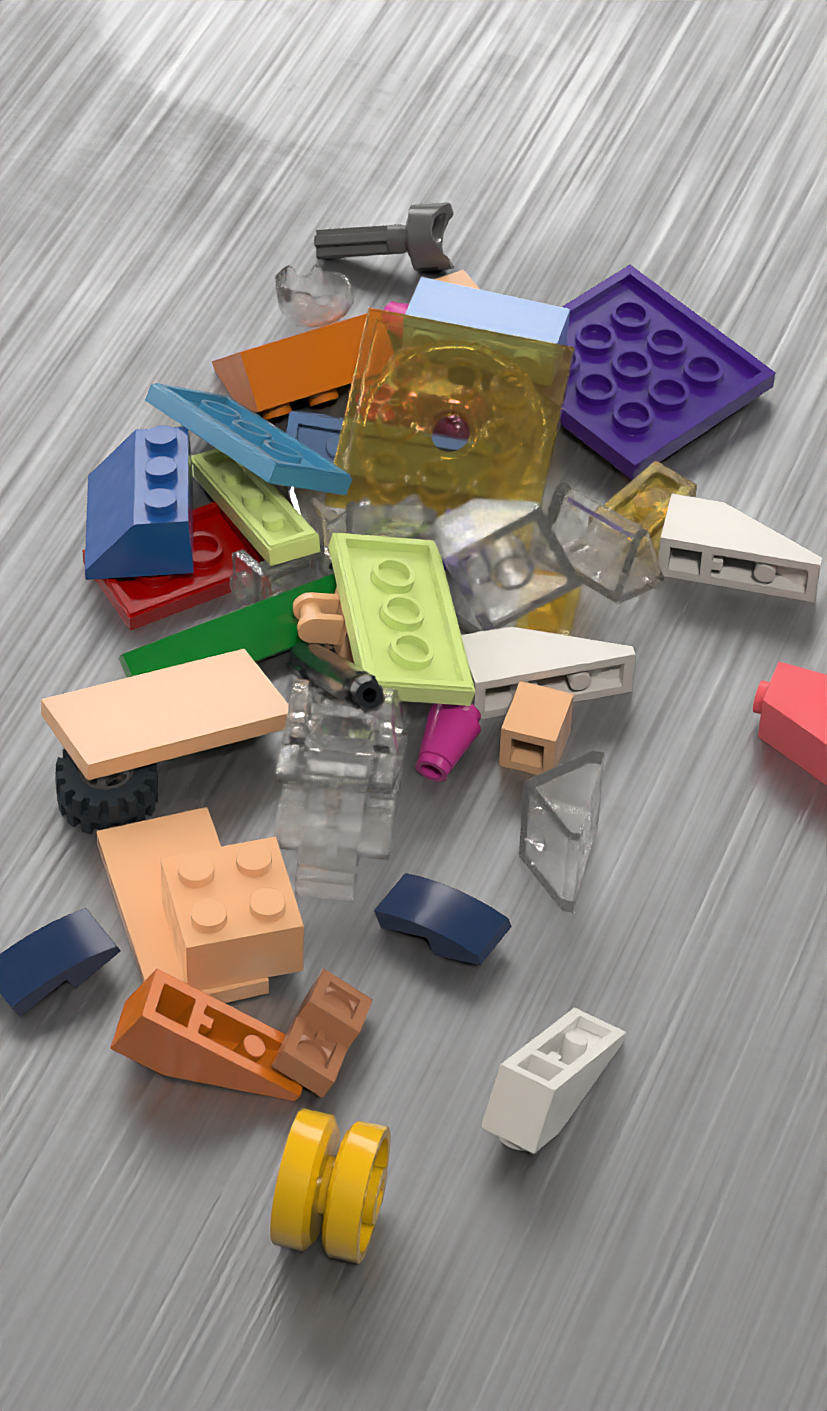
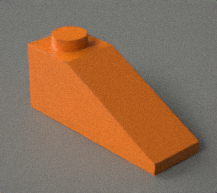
[110,968,303,1101]

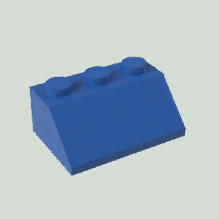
[85,425,194,580]

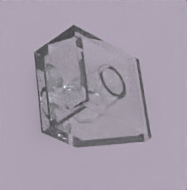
[426,498,582,631]

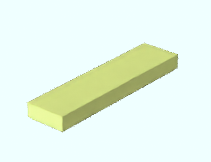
[191,449,320,566]

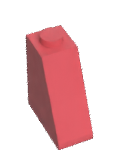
[753,661,827,785]

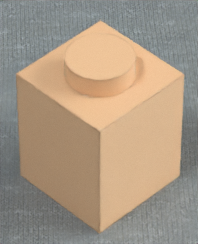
[499,681,574,779]

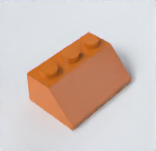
[212,309,399,420]

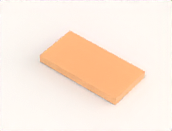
[41,649,294,781]
[96,807,269,1003]

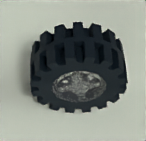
[55,748,158,835]

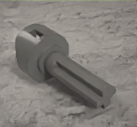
[314,202,454,271]

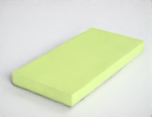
[328,533,476,706]

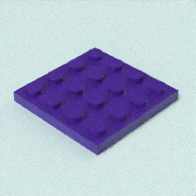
[498,265,776,480]

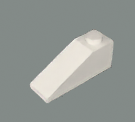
[657,494,822,603]
[461,626,636,720]
[481,1008,627,1154]

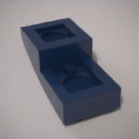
[374,873,512,965]
[0,908,121,1017]

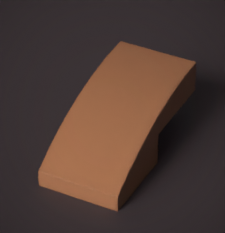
[272,968,373,1098]

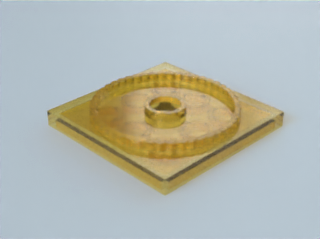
[323,307,576,556]

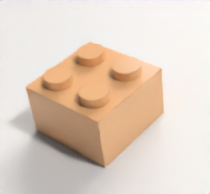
[160,837,304,990]

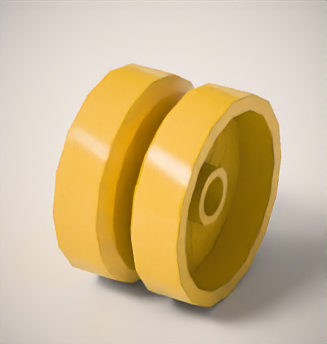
[270,1108,391,1264]

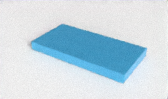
[145,383,353,495]

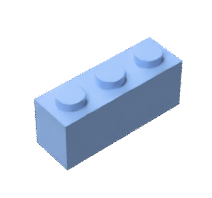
[402,277,570,387]

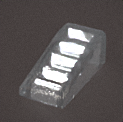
[345,505,437,539]

